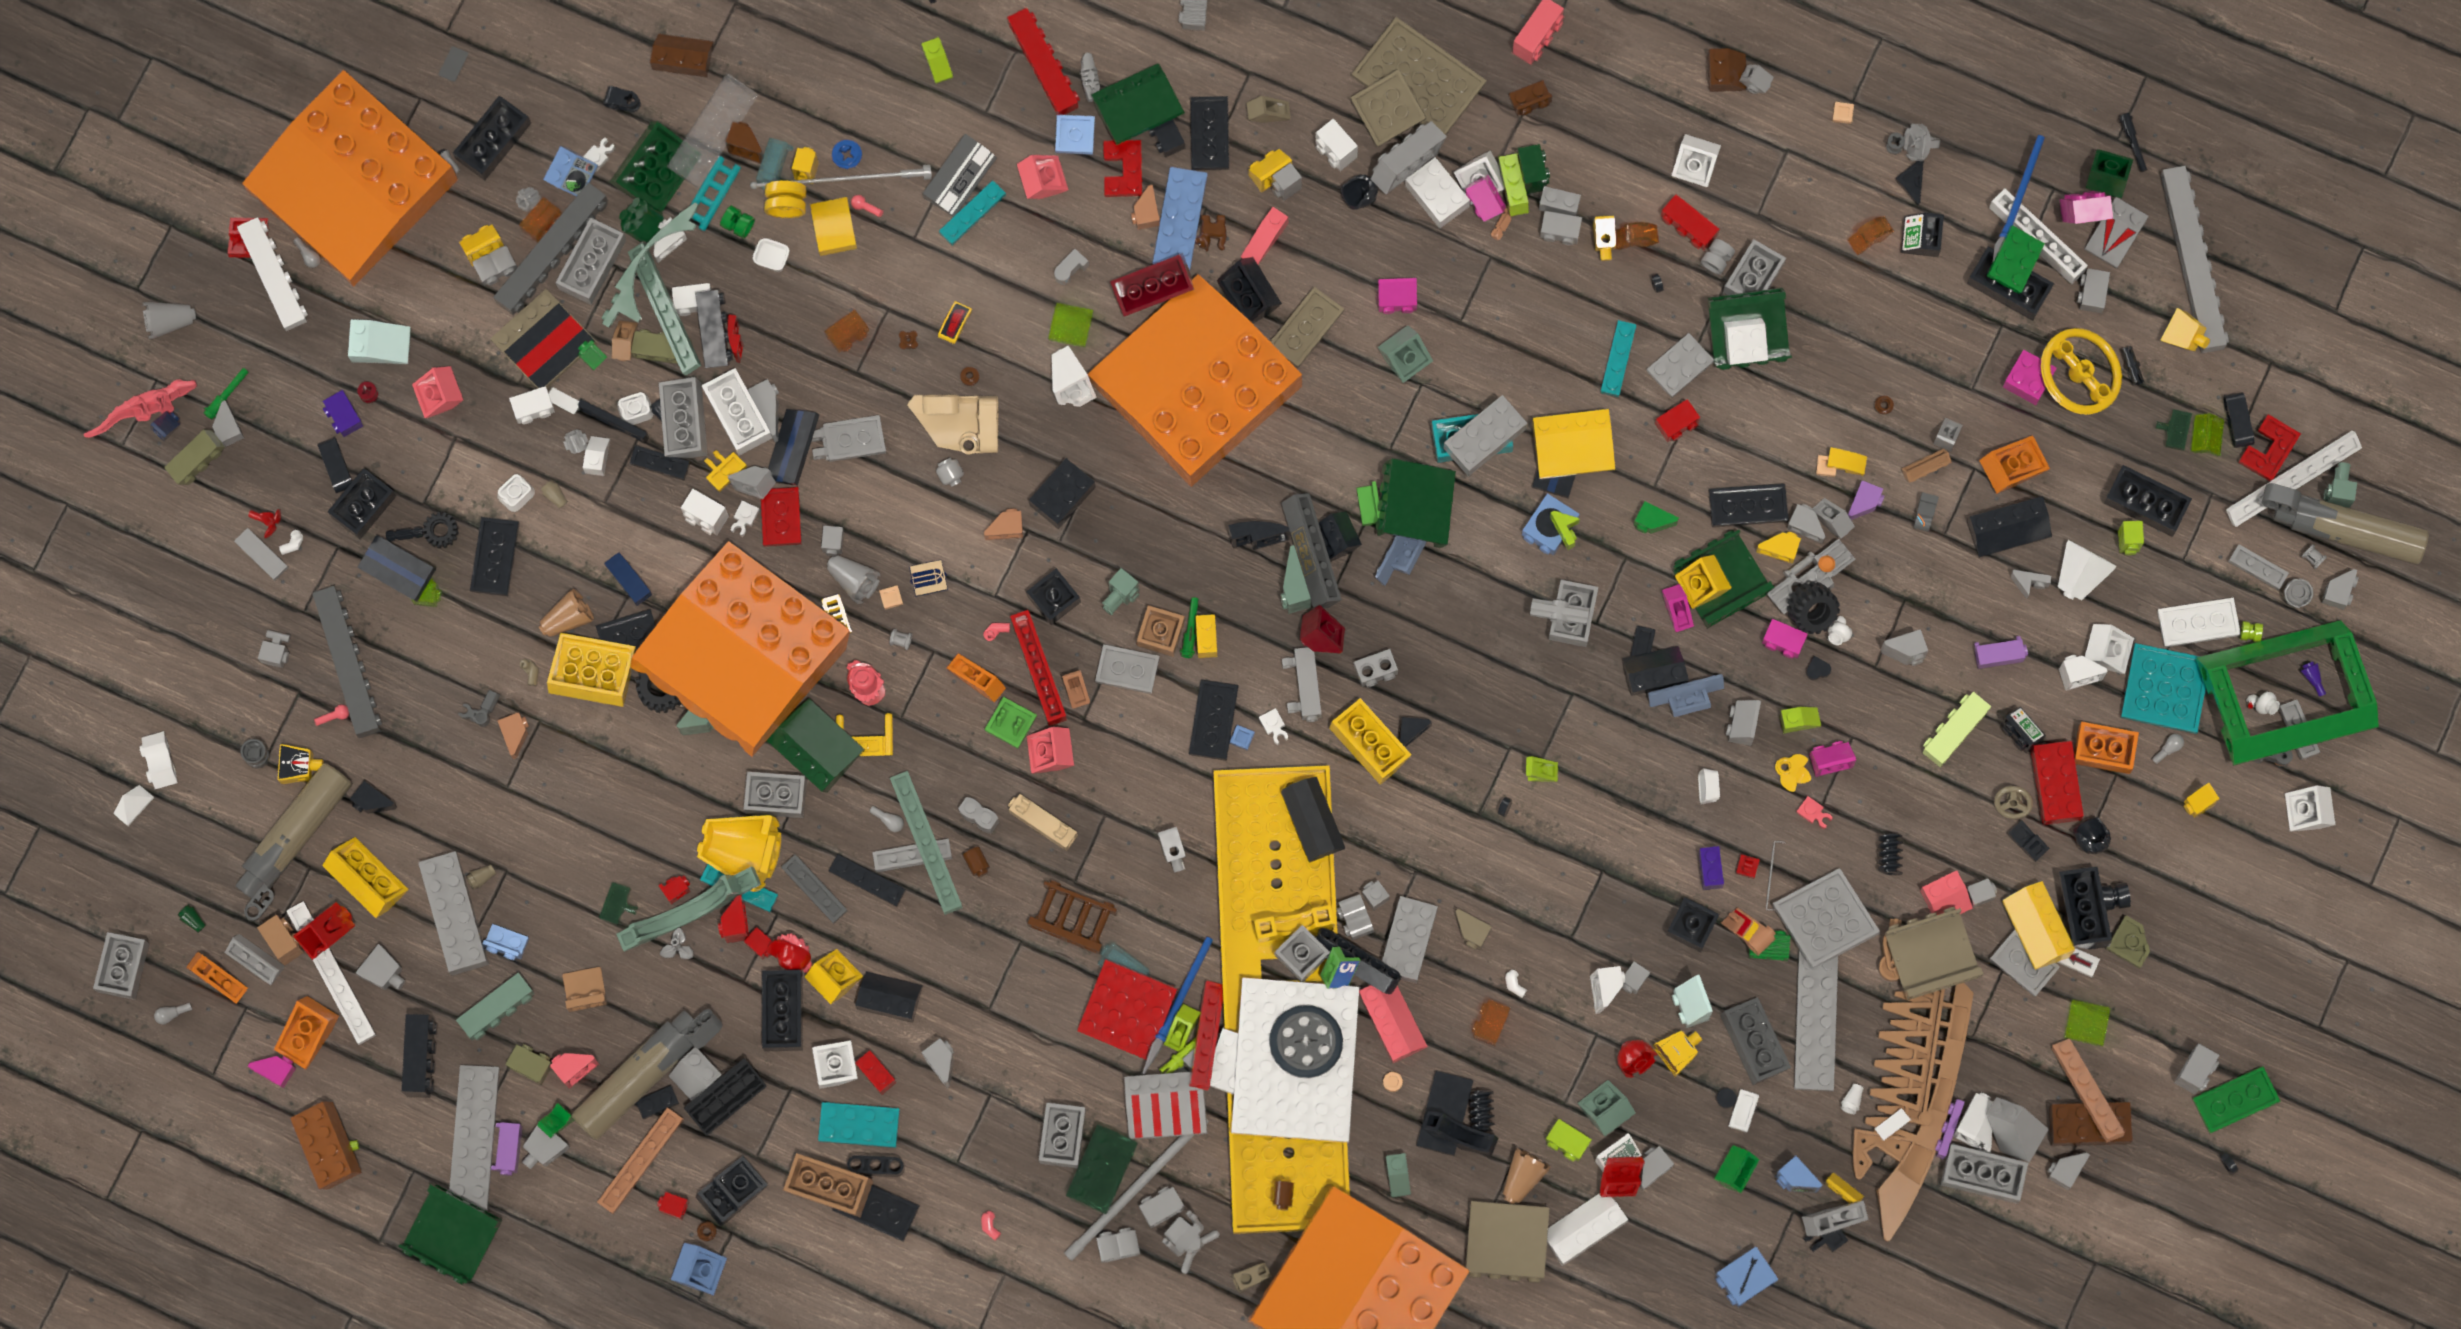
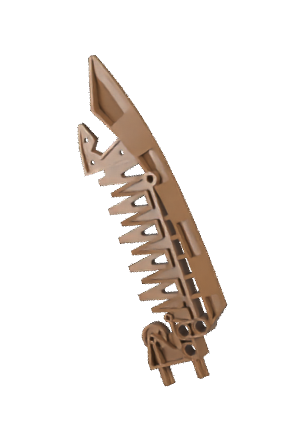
[1853,919,1974,1242]

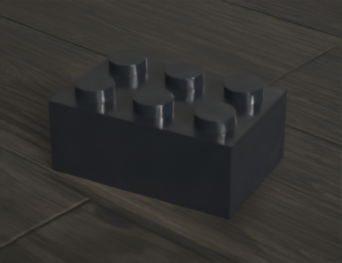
[1029,458,1096,530]
[327,468,397,540]

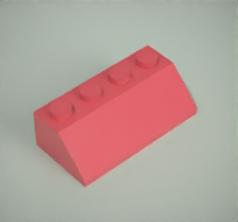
[1359,985,1428,1064]

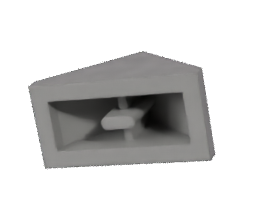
[1934,418,1963,452]

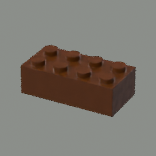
[2049,1102,2133,1146]

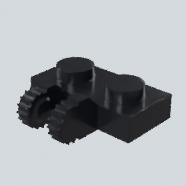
[1803,1209,1849,1253]

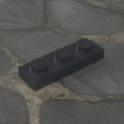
[630,445,690,481]

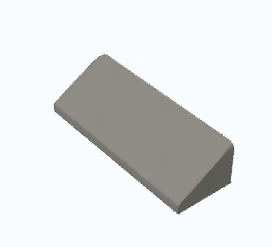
[225,934,285,985]

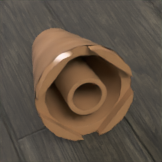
[539,589,594,637]
[1503,1148,1551,1204]

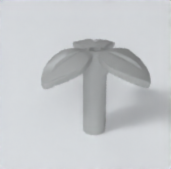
[660,927,694,959]

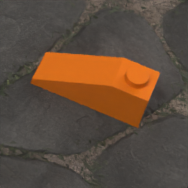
[947,653,1006,703]
[186,952,248,1004]

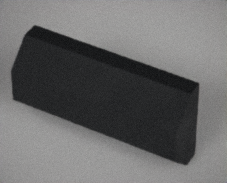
[1281,777,1345,863]
[684,1058,767,1136]

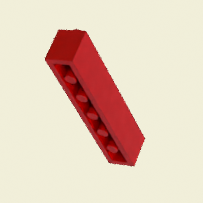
[1007,7,1080,115]
[1010,610,1067,727]

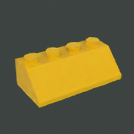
[1329,698,1411,785]
[322,837,409,918]
[2002,881,2075,970]

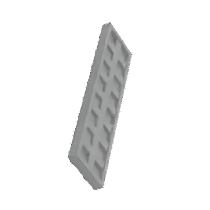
[1794,949,1838,1092]
[449,1065,500,1211]

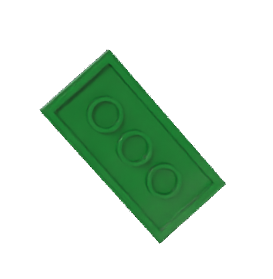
[2192,1066,2281,1134]

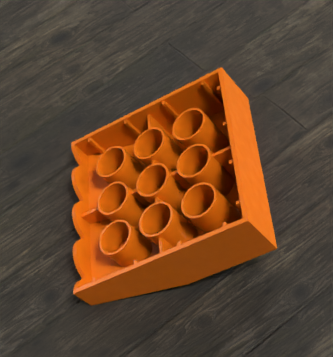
[242,70,458,287]
[1087,274,1302,487]
[630,541,850,757]
[1247,1186,1469,1329]

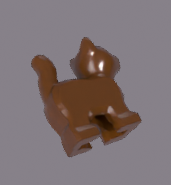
[1195,215,1227,252]

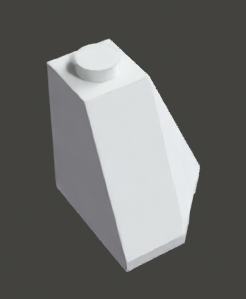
[1052,346,1097,407]
[2058,540,2116,600]
[1953,1093,1993,1153]

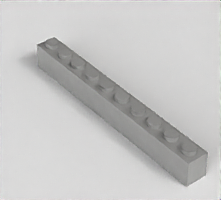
[2160,166,2229,354]

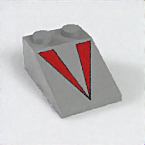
[2084,197,2149,269]

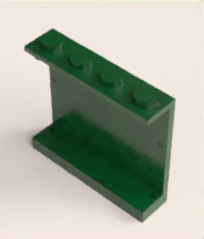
[1707,288,1792,370]
[1376,458,1456,548]
[1672,530,1774,629]
[398,1183,503,1285]

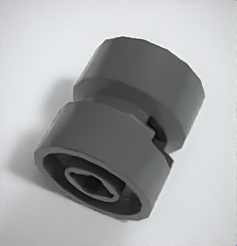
[240,739,270,769]

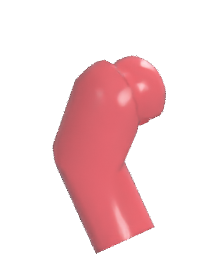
[984,623,1010,641]
[981,1211,1001,1241]

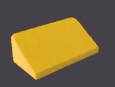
[1825,1173,1864,1204]

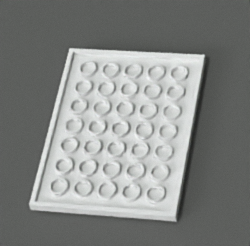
[1231,978,1359,1142]

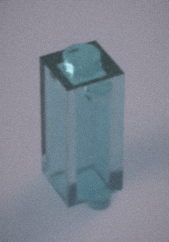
[756,138,794,189]
[1098,943,1150,976]

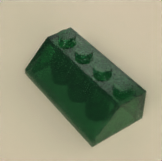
[1066,1124,1138,1215]

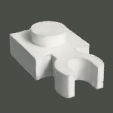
[583,138,615,172]
[731,501,760,537]
[1259,708,1288,745]

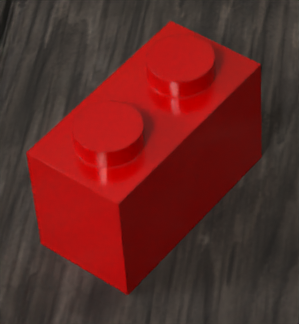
[1655,399,1700,442]
[855,1050,896,1095]

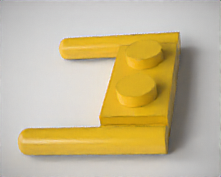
[836,713,893,756]

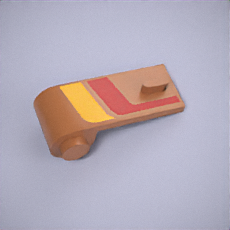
[1721,907,1776,955]

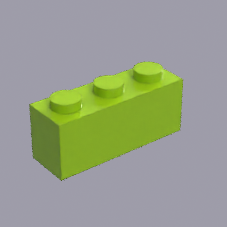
[1499,153,1529,216]

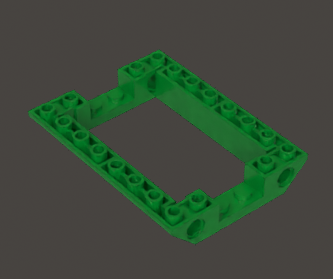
[2196,620,2379,766]

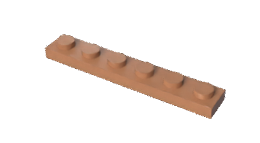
[2052,1039,2125,1143]
[597,1108,684,1215]

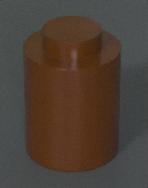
[962,847,990,878]
[1273,1181,1294,1211]

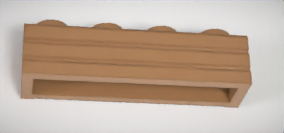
[1902,448,1952,483]

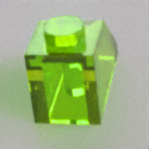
[411,578,442,607]

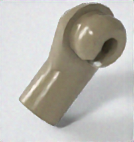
[520,659,539,686]

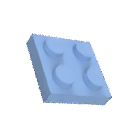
[1055,115,1095,155]

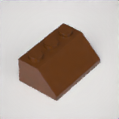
[650,34,714,78]

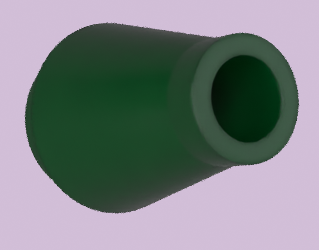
[178,904,206,933]

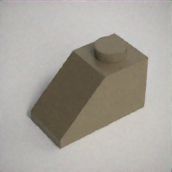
[1247,96,1291,123]
[1455,909,1492,950]

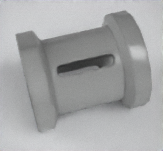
[2301,544,2327,569]
[889,629,913,650]

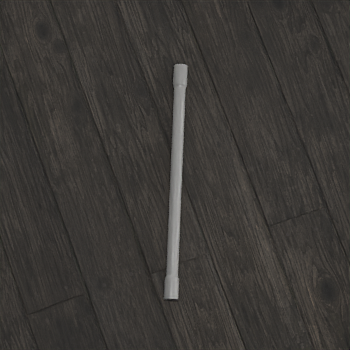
[1064,1118,1209,1261]

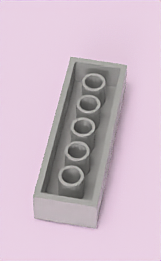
[418,851,489,976]

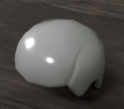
[2284,578,2314,608]

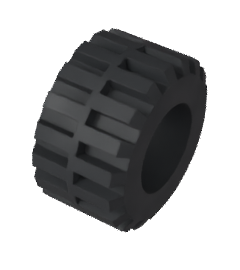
[1787,581,1840,635]
[636,673,681,713]

